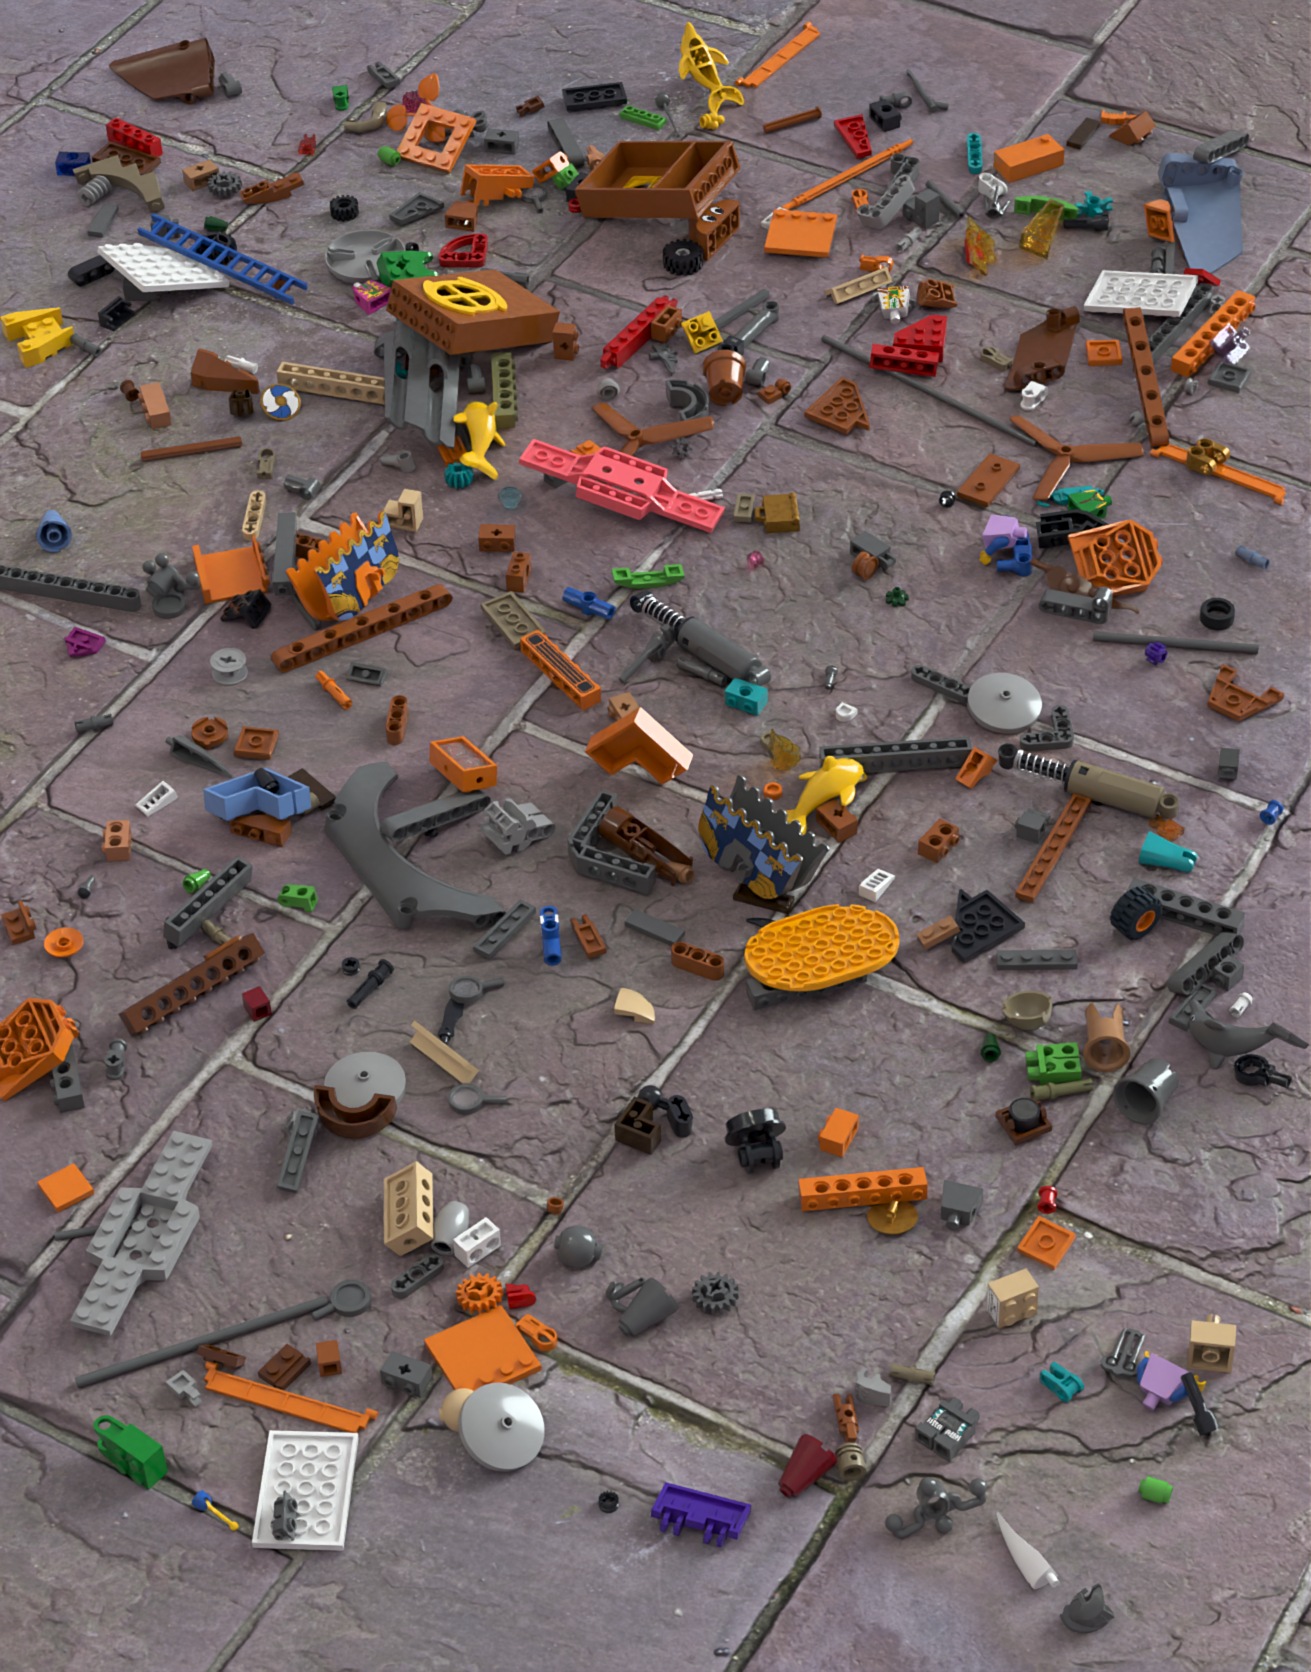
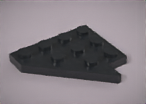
[951,889,1025,963]

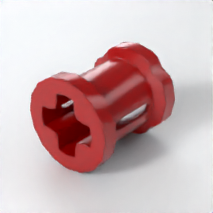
[1037,1186,1058,1214]

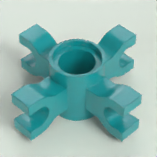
[1074,191,1113,218]

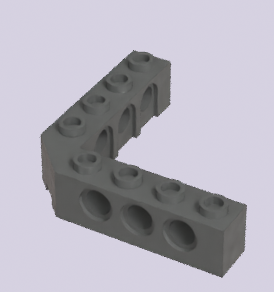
[568,789,656,895]

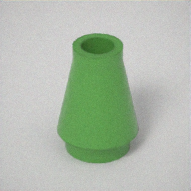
[182,869,211,893]

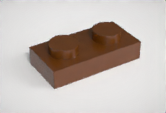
[197,1344,246,1369]

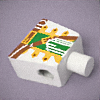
[877,286,910,324]

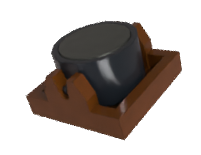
[995,1098,1052,1145]

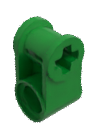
[332,85,349,111]

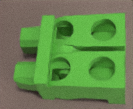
[1025,1042,1082,1086]

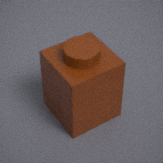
[316,1340,342,1377]

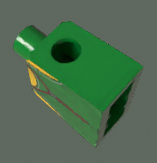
[1067,490,1112,519]

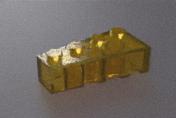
[1019,199,1064,260]

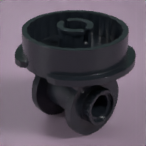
[724,1109,786,1174]

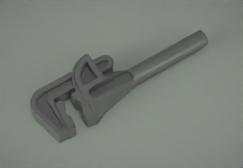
[619,624,676,683]

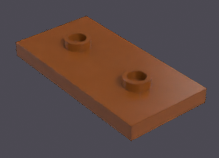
[957,453,1020,507]

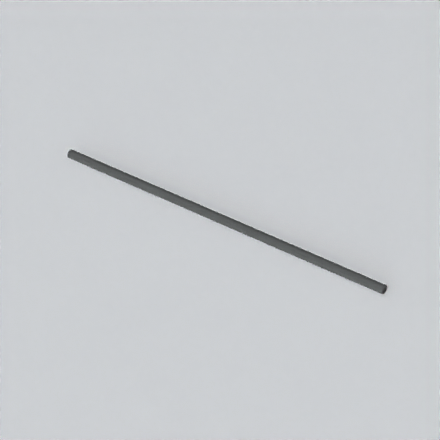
[821,335,1038,447]

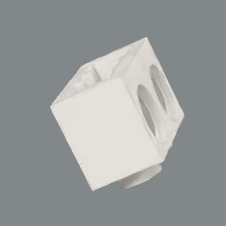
[453,1217,501,1268]

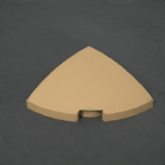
[614,988,655,1024]

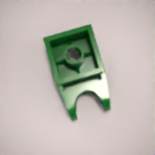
[376,251,439,288]
[93,1415,168,1490]

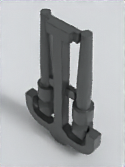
[1101,1328,1145,1378]

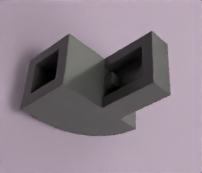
[1218,748,1240,779]

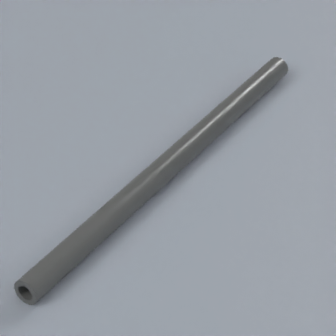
[1093,631,1259,654]

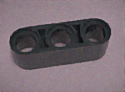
[68,255,115,287]

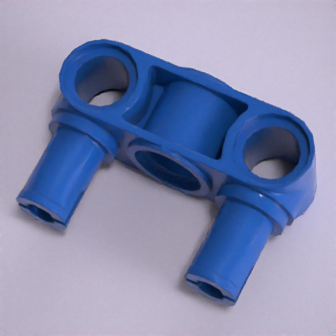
[997,532,1032,576]

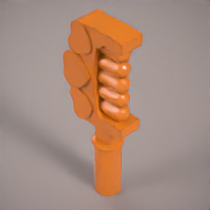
[1101,110,1137,125]

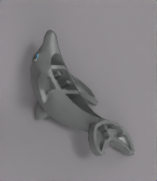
[1188,999,1310,1069]

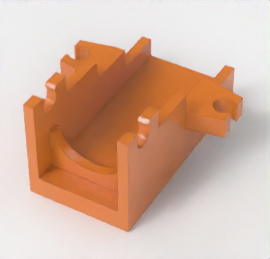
[460,164,535,206]

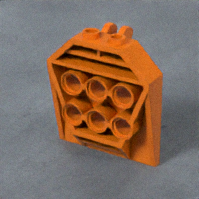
[1068,519,1163,597]
[0,998,79,1101]

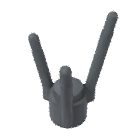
[984,185,1011,219]

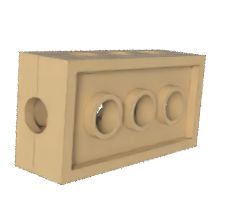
[384,1161,433,1257]

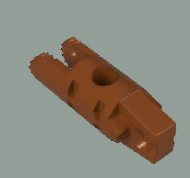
[832,1394,859,1443]

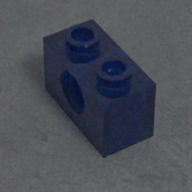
[55,151,91,176]

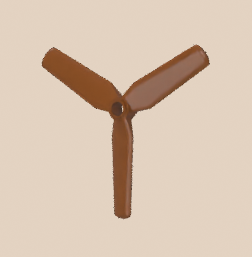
[592,403,714,485]
[1009,415,1144,501]

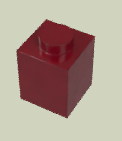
[242,986,272,1022]

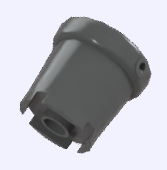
[1113,1058,1179,1124]

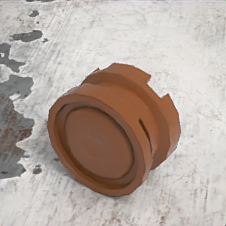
[852,551,878,580]

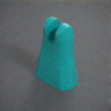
[1138,831,1198,873]

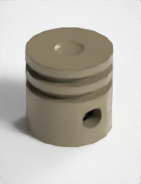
[835,1443,866,1481]

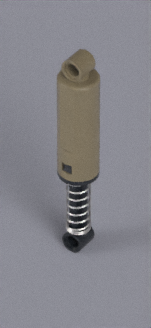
[998,743,1179,819]

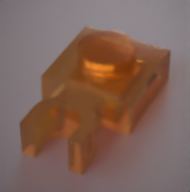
[1149,814,1185,842]

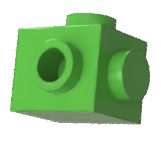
[551,163,579,190]

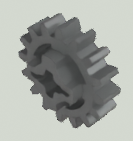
[207,171,242,197]
[692,1272,739,1315]

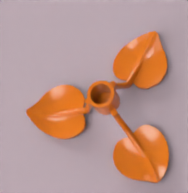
[386,73,446,142]

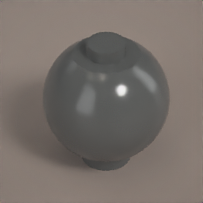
[553,1225,603,1268]

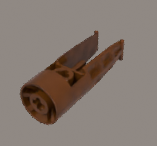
[598,806,693,886]

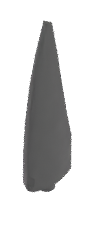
[165,735,233,778]

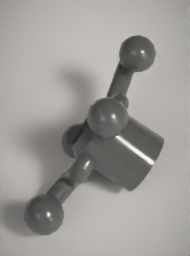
[142,553,201,597]
[885,1477,987,1538]

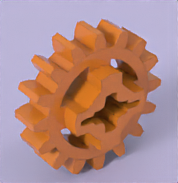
[456,1273,503,1314]

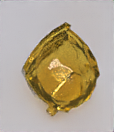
[768,729,801,770]

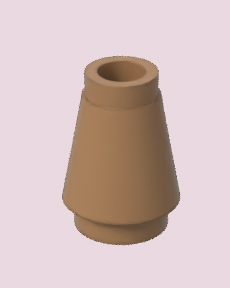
[668,861,695,884]

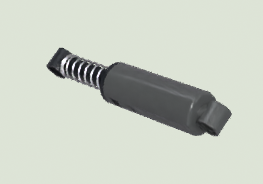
[630,590,771,686]

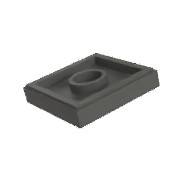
[1207,361,1252,393]

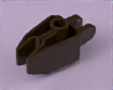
[228,389,254,417]

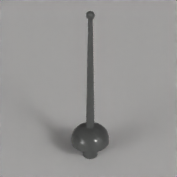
[655,93,680,137]

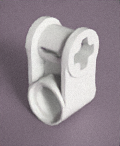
[978,173,1008,200]
[1020,381,1048,411]

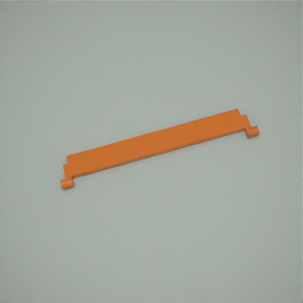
[735,21,820,88]
[1150,444,1286,505]
[204,1361,378,1433]

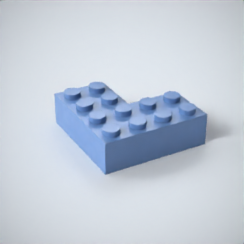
[203,768,311,821]

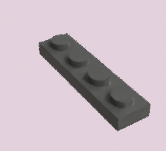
[473,899,536,960]
[996,949,1077,970]
[277,1110,318,1193]

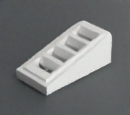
[135,781,178,817]
[859,869,895,902]

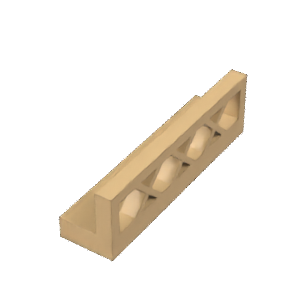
[824,267,892,304]
[409,1020,479,1083]

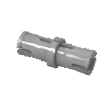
[895,227,922,253]

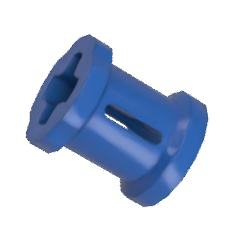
[1260,800,1284,825]

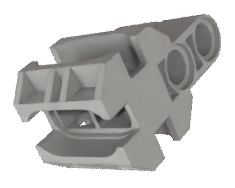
[479,798,556,855]

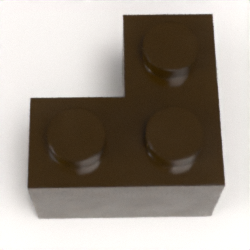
[614,1096,661,1155]

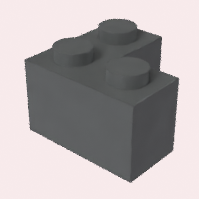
[903,188,940,229]

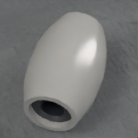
[431,1201,469,1256]

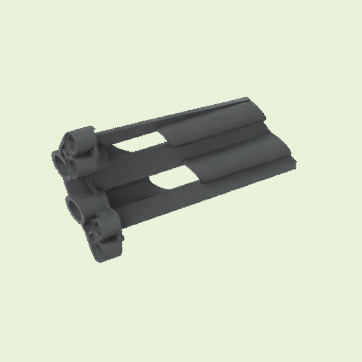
[374,321,472,449]

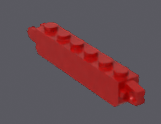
[600,295,678,369]

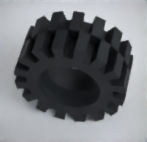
[330,195,359,222]

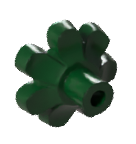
[886,587,909,607]

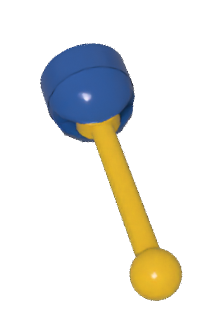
[192,1490,239,1531]

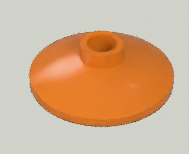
[44,927,84,958]

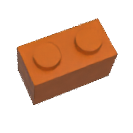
[817,1108,859,1158]

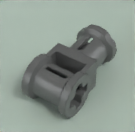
[104,1038,127,1080]

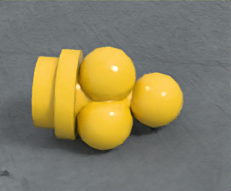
[699,112,725,130]

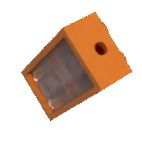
[429,736,497,793]

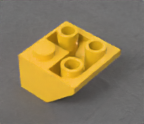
[681,311,723,354]

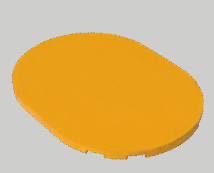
[744,904,899,991]

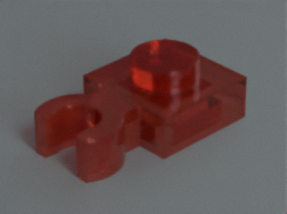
[298,134,316,155]

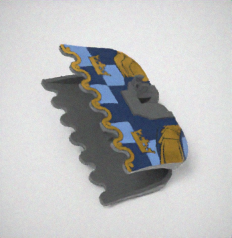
[698,774,830,899]

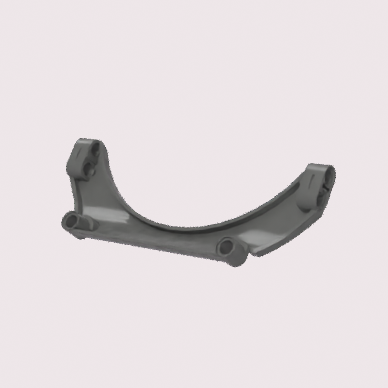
[324,762,506,929]

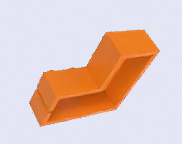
[585,707,693,785]

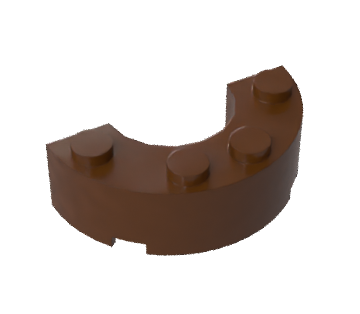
[314,1085,397,1139]

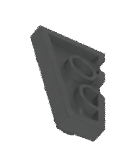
[389,192,444,225]

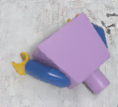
[979,515,1027,565]
[1137,1351,1206,1411]

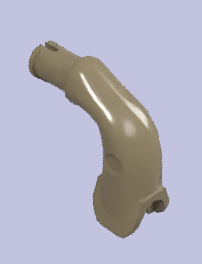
[344,102,387,133]

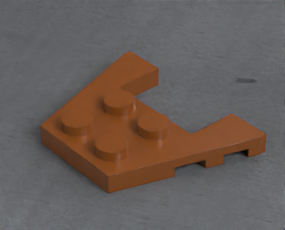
[1207,664,1285,722]

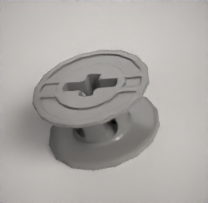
[210,648,248,686]

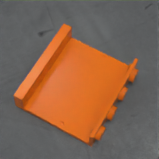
[192,535,270,604]

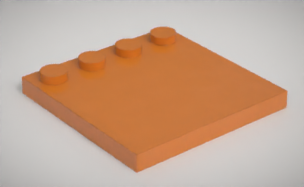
[764,209,837,258]
[424,1305,542,1391]

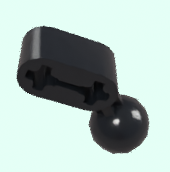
[637,1085,693,1137]

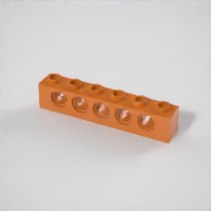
[798,1167,928,1211]

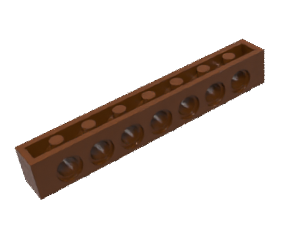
[118,933,265,1035]

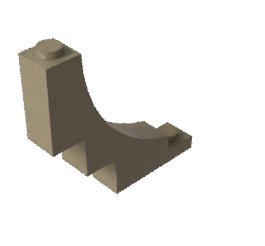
[73,155,165,213]

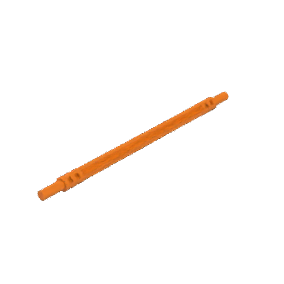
[781,139,913,210]

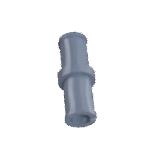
[1235,545,1270,570]

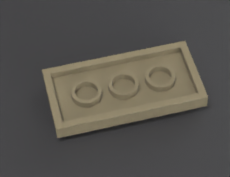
[480,591,547,649]

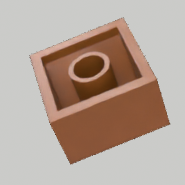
[1109,110,1156,145]

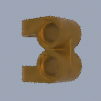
[1186,438,1231,476]

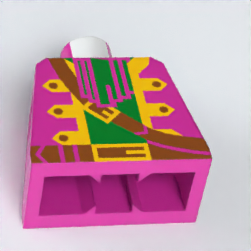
[353,280,391,315]

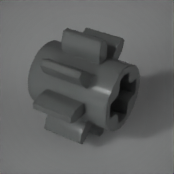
[670,437,692,459]

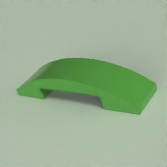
[1014,196,1078,221]
[611,564,685,589]

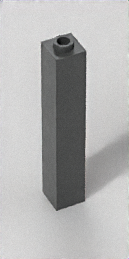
[273,512,297,596]

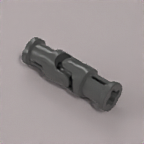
[1150,247,1166,274]

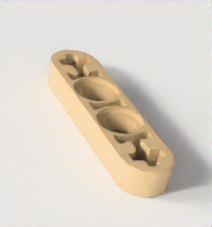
[242,490,266,541]

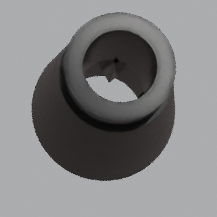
[254,768,279,794]

